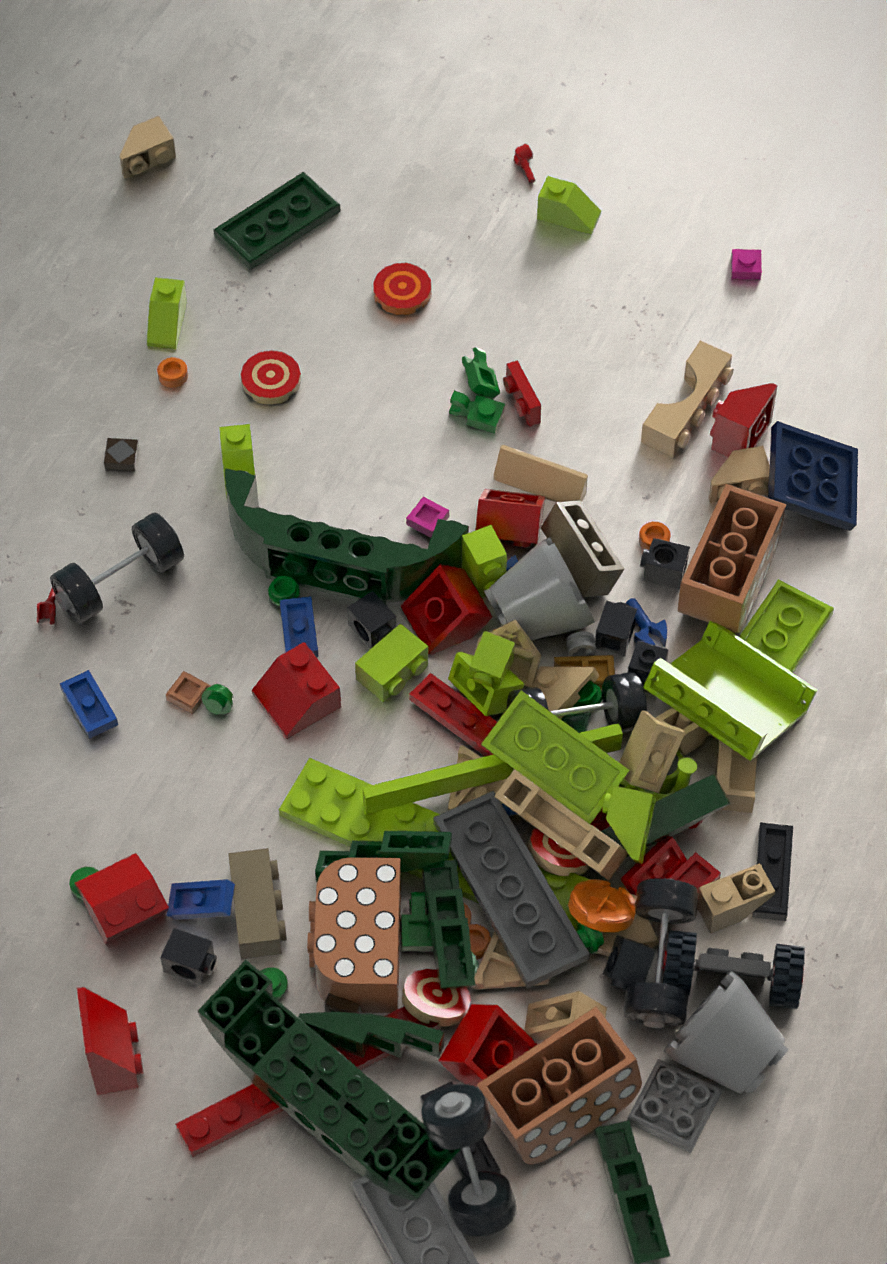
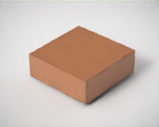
[165,671,211,714]

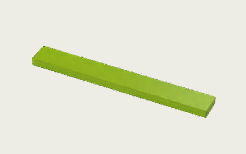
[362,724,623,814]

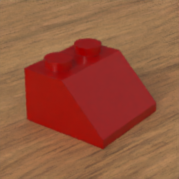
[710,383,778,457]
[475,488,546,547]
[400,565,493,655]
[252,642,341,739]
[75,853,169,944]
[438,1004,538,1088]

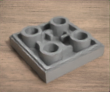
[627,1059,722,1153]

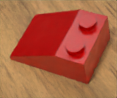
[77,987,144,1096]

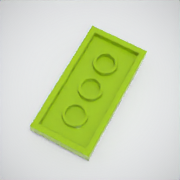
[481,691,630,824]

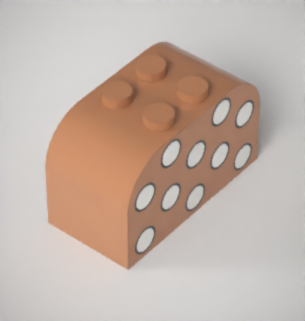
[678,484,786,633]
[307,858,401,1013]
[477,1007,642,1164]

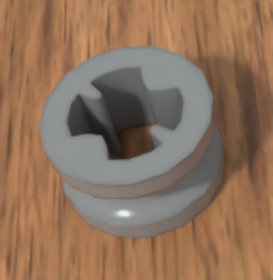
[566,631,597,656]

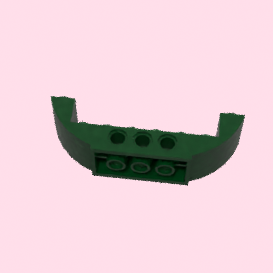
[225,469,469,605]
[197,960,462,1200]

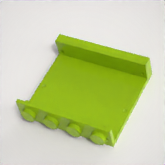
[643,621,818,761]

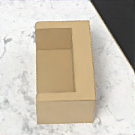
[716,741,758,813]

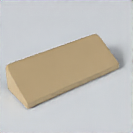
[494,445,588,502]

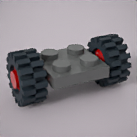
[663,930,805,1009]

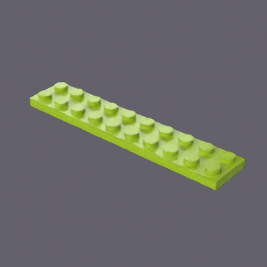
[279,757,590,931]

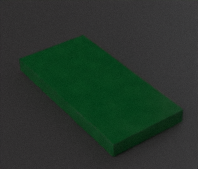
[213,171,341,270]

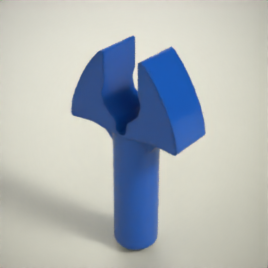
[625,598,667,647]

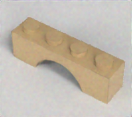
[641,340,734,457]
[494,769,628,880]

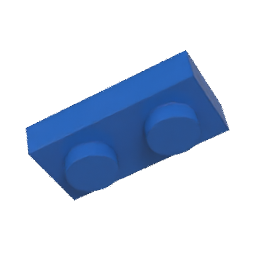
[280,597,318,657]
[60,670,118,739]
[167,879,235,920]

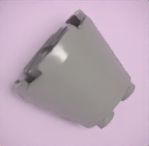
[484,537,595,641]
[663,970,788,1094]

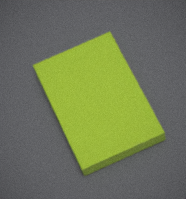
[739,579,834,673]

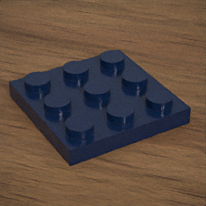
[768,421,858,531]

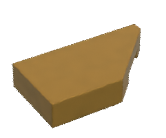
[554,655,615,689]

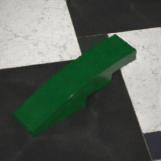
[601,774,731,858]
[315,831,452,882]
[421,860,475,989]
[298,1012,444,1058]
[594,1120,670,1264]

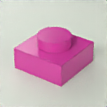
[731,249,762,280]
[406,496,449,538]

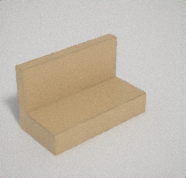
[619,710,685,793]

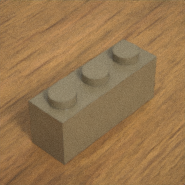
[541,500,625,597]
[228,848,287,959]

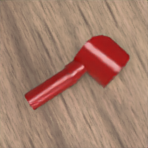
[514,144,536,183]
[37,588,56,625]

